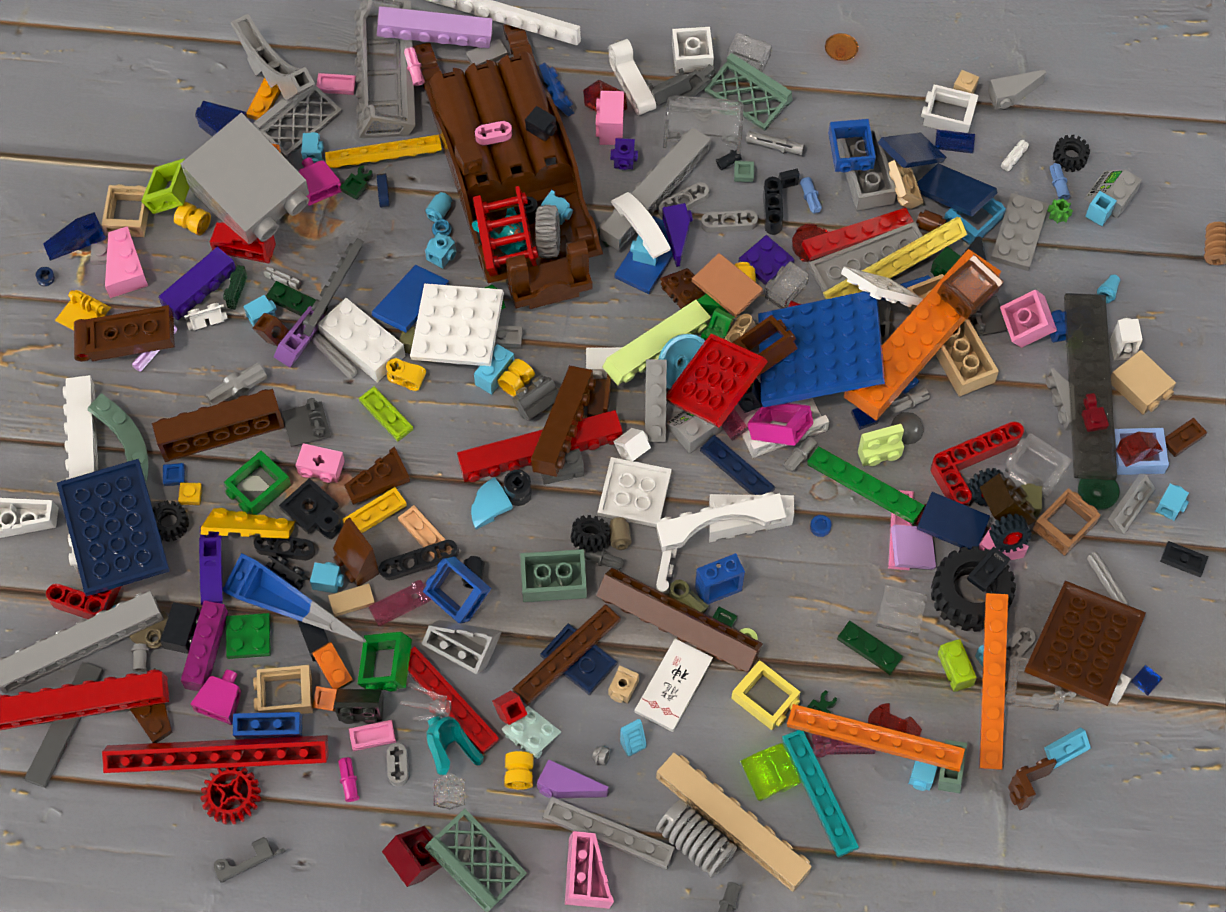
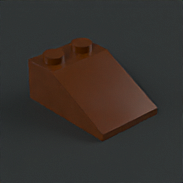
[333,517,379,587]

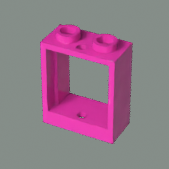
[748,403,813,446]

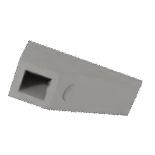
[1046,368,1086,431]

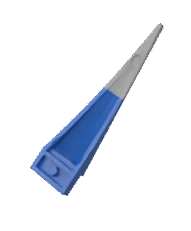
[223,553,366,642]

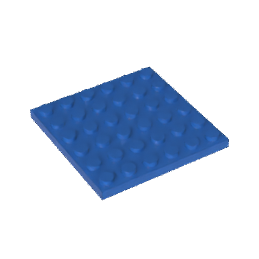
[758,291,885,408]

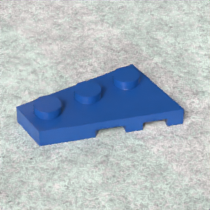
[539,62,574,117]

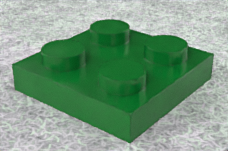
[226,613,271,659]

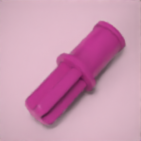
[338,757,359,802]

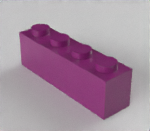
[181,601,229,692]

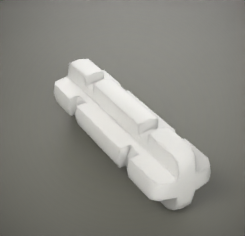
[1001,140,1029,171]

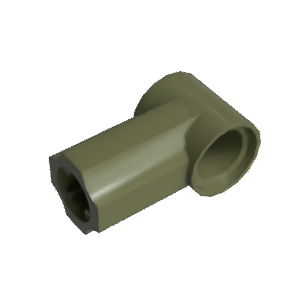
[669,579,709,613]

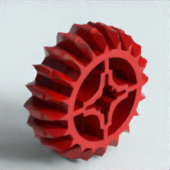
[200,767,261,825]

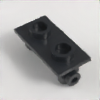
[266,555,310,591]

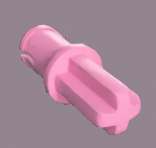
[404,47,425,86]

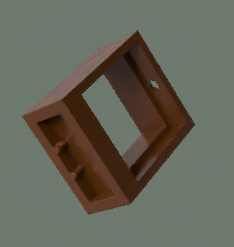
[732,315,798,377]

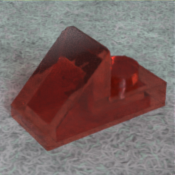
[877,711,922,737]

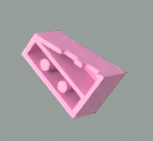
[105,226,148,298]
[565,831,614,909]

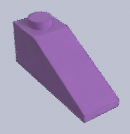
[274,306,325,368]
[537,759,609,798]

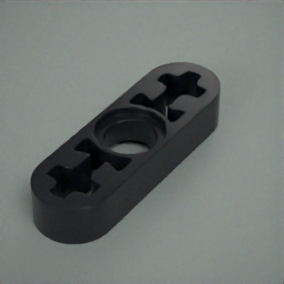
[254,535,315,561]

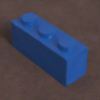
[233,712,302,739]

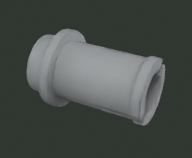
[131,643,149,672]

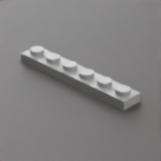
[543,797,675,870]

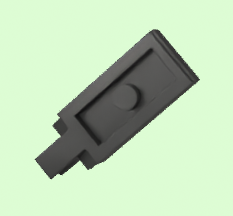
[671,64,716,108]

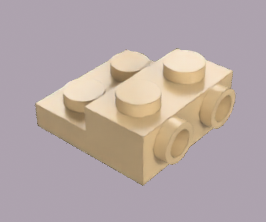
[888,160,924,210]

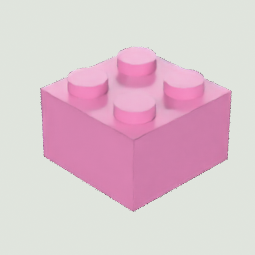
[596,91,624,145]
[1000,289,1057,348]

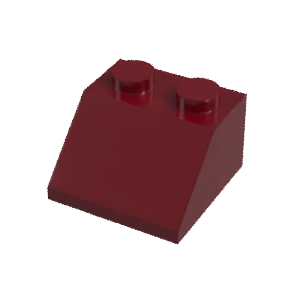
[382,826,442,887]

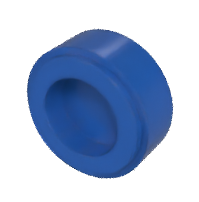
[810,515,832,537]

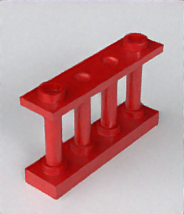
[473,186,539,277]

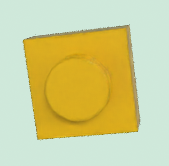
[178,483,202,505]

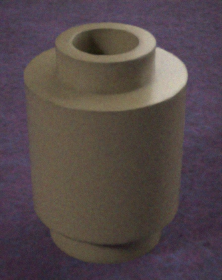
[609,517,632,550]

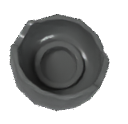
[891,412,923,445]

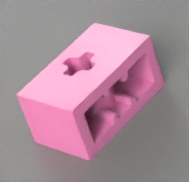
[296,443,345,483]

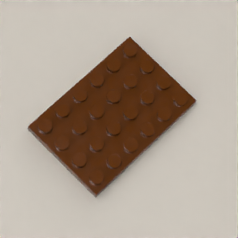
[1024,581,1146,706]

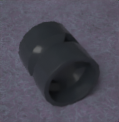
[504,469,532,506]

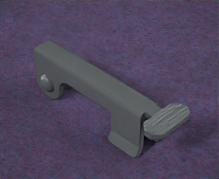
[214,837,286,883]

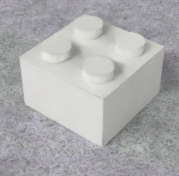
[672,27,714,73]

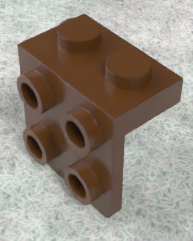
[1008,758,1057,810]

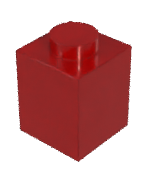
[492,690,528,725]

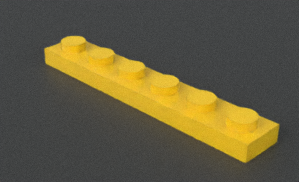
[325,135,442,168]

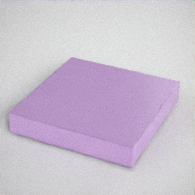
[891,525,936,570]

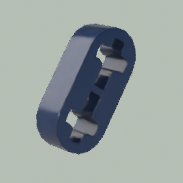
[376,173,390,208]

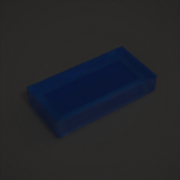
[935,130,975,154]

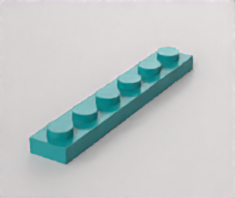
[782,730,859,857]

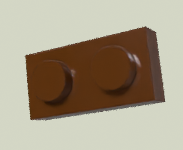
[1165,418,1207,457]

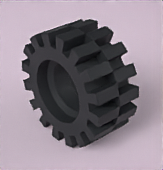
[1053,135,1090,172]
[153,500,189,542]
[570,515,610,553]

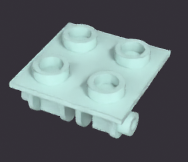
[502,706,561,759]

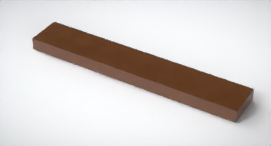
[512,604,621,706]

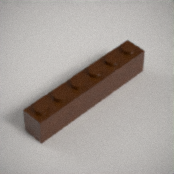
[531,365,596,477]

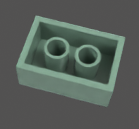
[520,549,587,602]

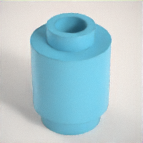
[425,192,452,222]

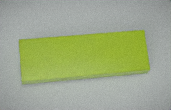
[358,386,414,442]

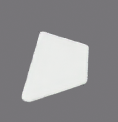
[237,476,270,491]

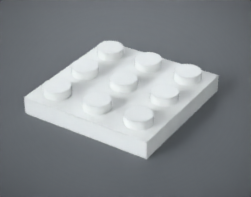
[841,266,923,307]
[597,457,672,527]

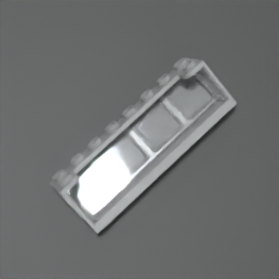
[354,0,415,138]

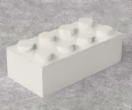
[318,298,405,382]

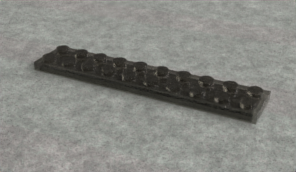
[1064,293,1117,480]

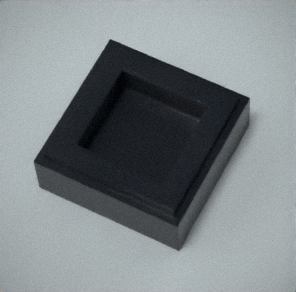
[778,168,800,189]

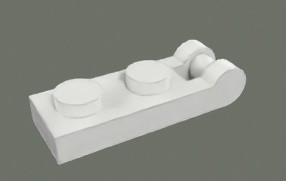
[656,549,677,595]

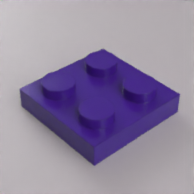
[738,235,795,287]

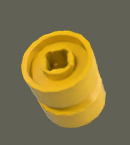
[174,201,211,236]
[497,359,535,397]
[504,751,534,790]

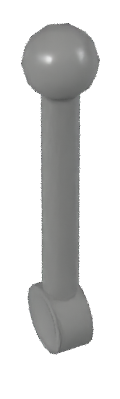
[1032,691,1077,703]

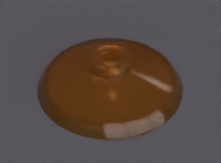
[825,33,858,61]

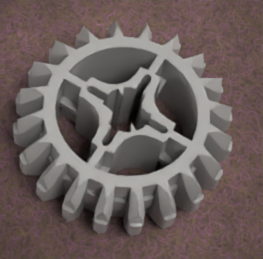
[535,205,561,259]

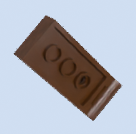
[74,305,175,362]

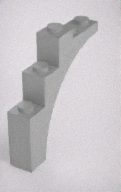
[231,13,315,101]

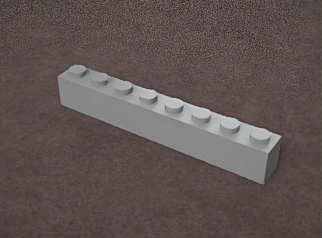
[599,127,711,251]
[0,591,164,694]

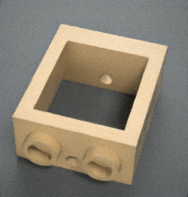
[102,184,149,237]
[253,665,313,714]

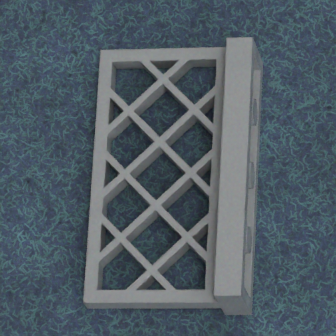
[254,79,341,158]

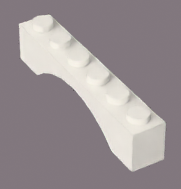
[656,492,786,552]

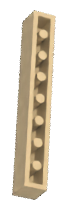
[656,753,812,892]

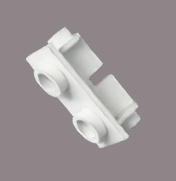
[184,303,228,331]

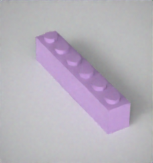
[377,6,492,48]

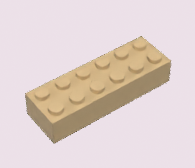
[907,274,999,397]

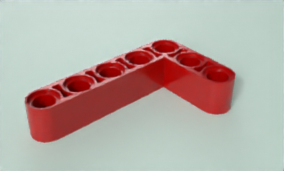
[930,421,1024,506]
[46,584,122,619]

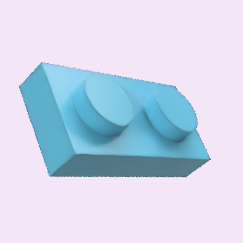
[1044,727,1091,769]

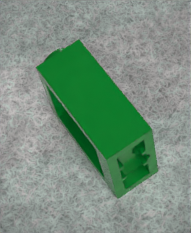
[224,450,291,515]
[357,632,412,692]

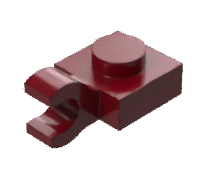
[1082,393,1109,432]

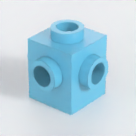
[425,233,457,269]

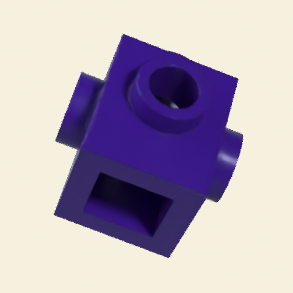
[610,138,638,170]

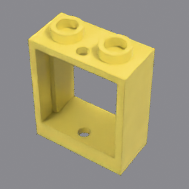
[731,660,800,730]

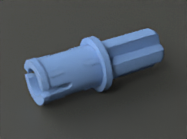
[1049,163,1071,200]
[800,177,822,214]

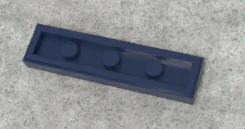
[700,435,775,495]

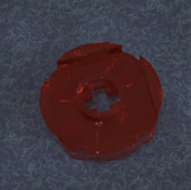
[792,224,828,262]

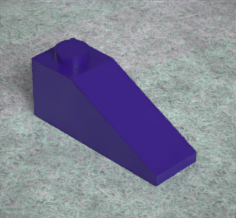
[662,203,693,267]

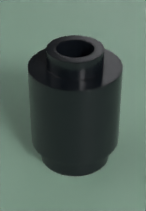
[518,196,538,224]
[462,556,485,589]

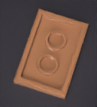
[692,253,763,318]

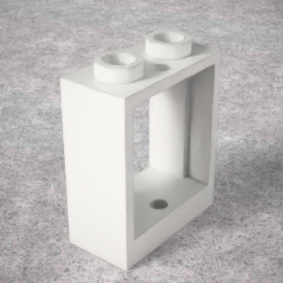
[921,84,978,136]

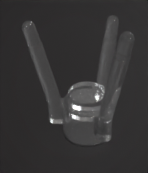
[400,683,451,721]

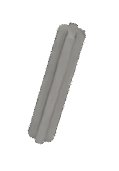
[312,334,357,379]
[1087,552,1129,605]

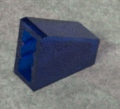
[195,101,248,137]

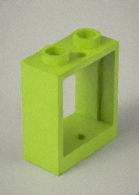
[141,158,190,214]

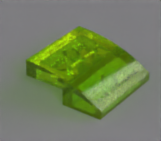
[740,743,801,802]

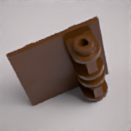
[660,268,706,309]

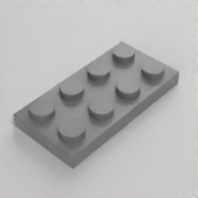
[990,193,1049,271]

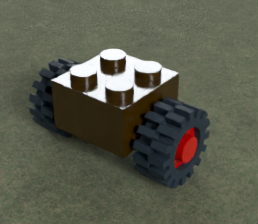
[968,468,1036,553]

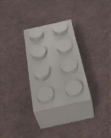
[838,127,896,211]

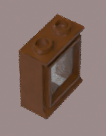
[937,255,1004,320]

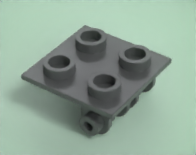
[968,296,1008,336]
[282,398,331,447]

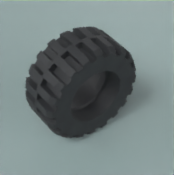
[931,546,1016,632]

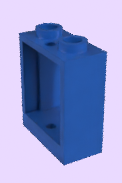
[828,119,876,172]
[695,553,745,605]
[423,556,492,624]

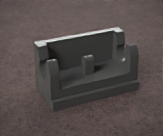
[648,68,691,105]

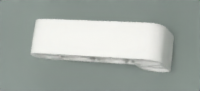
[609,39,656,115]

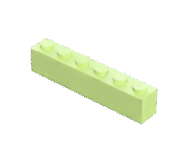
[602,300,711,385]

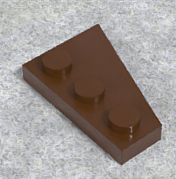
[344,446,410,505]
[130,668,173,743]

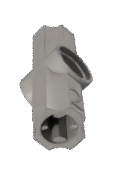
[205,362,267,406]

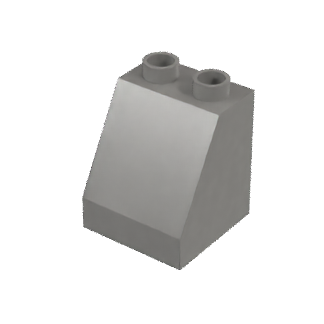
[180,112,309,244]

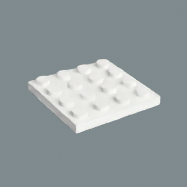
[410,284,504,366]

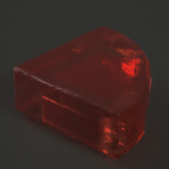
[867,703,890,726]

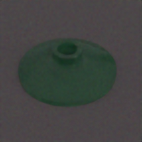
[1077,471,1120,510]

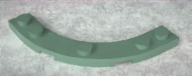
[88,393,148,482]

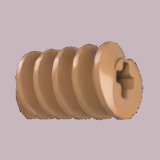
[1204,221,1226,265]

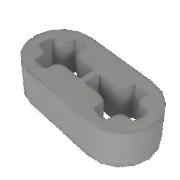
[1006,627,1036,664]
[387,743,408,786]

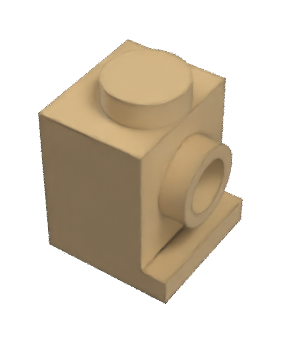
[608,665,639,704]

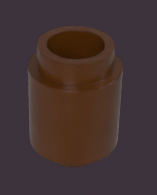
[916,209,947,232]

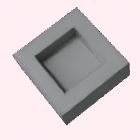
[90,243,108,265]

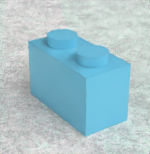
[474,344,514,395]

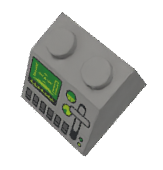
[1084,170,1142,219]
[666,410,722,454]

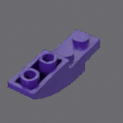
[199,526,223,605]

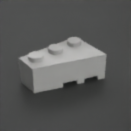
[422,620,502,674]

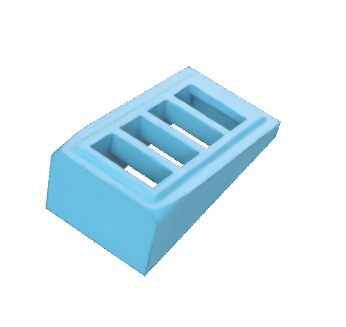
[620,719,646,756]

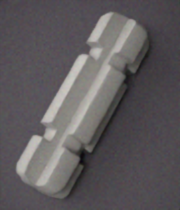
[264,266,301,290]

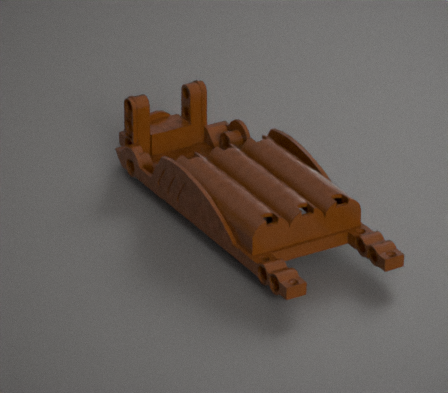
[412,24,603,309]

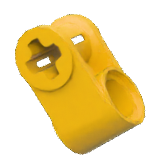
[386,358,427,391]

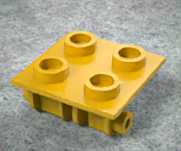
[55,290,111,331]

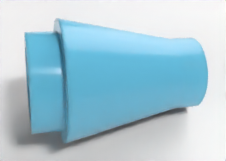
[1097,275,1120,303]

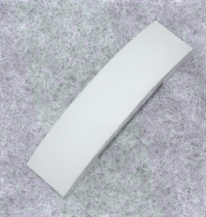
[611,192,670,259]

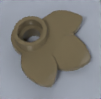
[129,611,168,649]

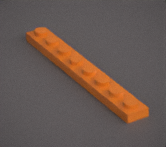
[979,593,1008,770]
[787,704,965,772]

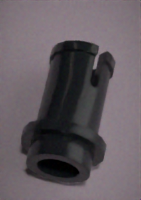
[716,150,742,171]

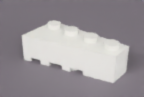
[709,494,794,543]

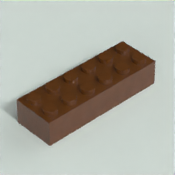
[152,389,285,462]

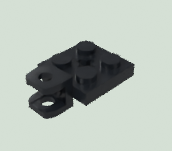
[279,478,342,539]

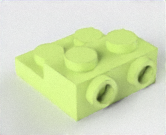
[858,424,904,466]

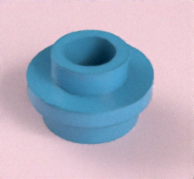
[432,219,452,236]

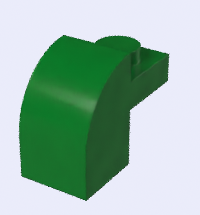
[700,308,735,341]

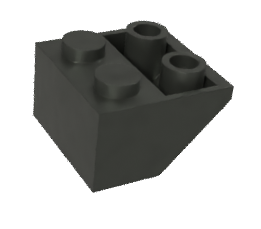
[334,689,384,724]

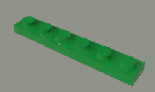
[807,446,925,525]

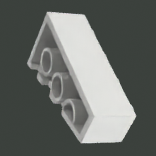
[0,498,58,538]

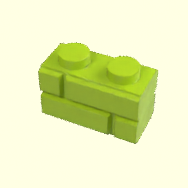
[937,639,977,692]

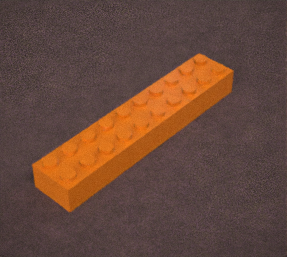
[844,249,1001,421]

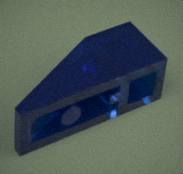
[43,212,106,261]

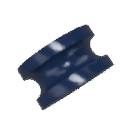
[35,267,55,286]

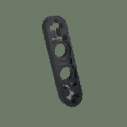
[379,540,459,581]

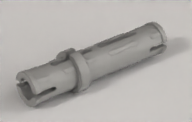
[746,131,805,156]

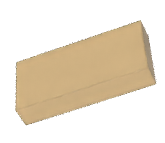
[328,584,375,617]

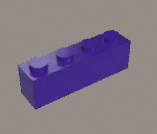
[158,246,237,320]

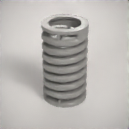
[656,800,737,878]

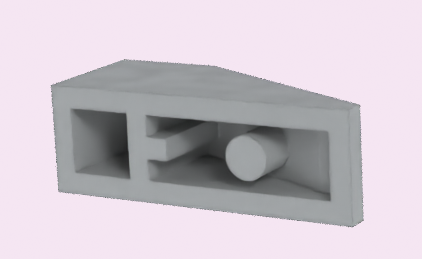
[988,70,1046,109]

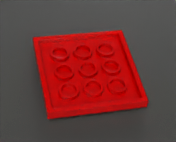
[666,334,768,428]

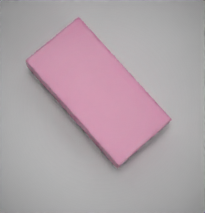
[316,73,356,95]
[349,720,396,751]

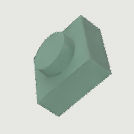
[734,161,754,182]

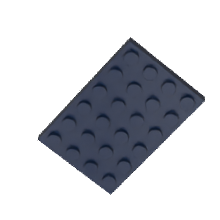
[57,459,170,597]

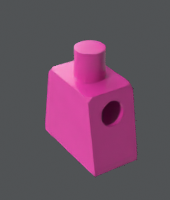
[298,158,342,206]
[191,669,241,725]

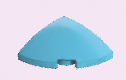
[471,477,513,530]

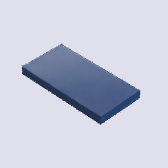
[614,216,673,294]
[372,265,449,333]

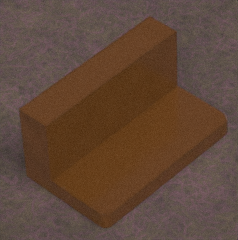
[587,374,612,417]

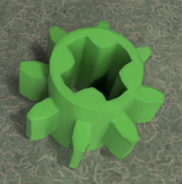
[1047,198,1073,223]

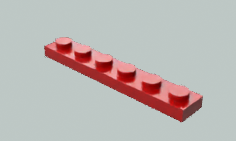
[801,208,914,260]
[408,646,500,754]

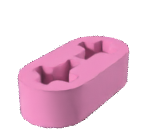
[475,121,512,145]

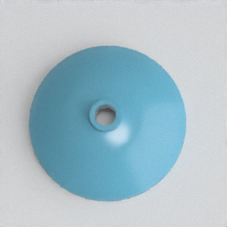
[659,334,705,390]

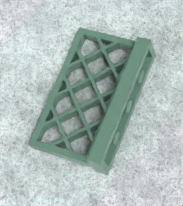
[704,53,792,131]
[425,808,527,912]

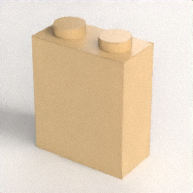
[1108,350,1176,415]

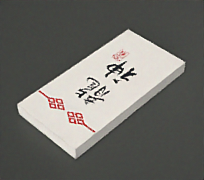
[634,639,713,732]

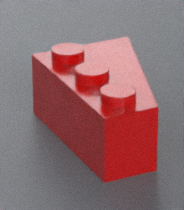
[210,222,276,264]

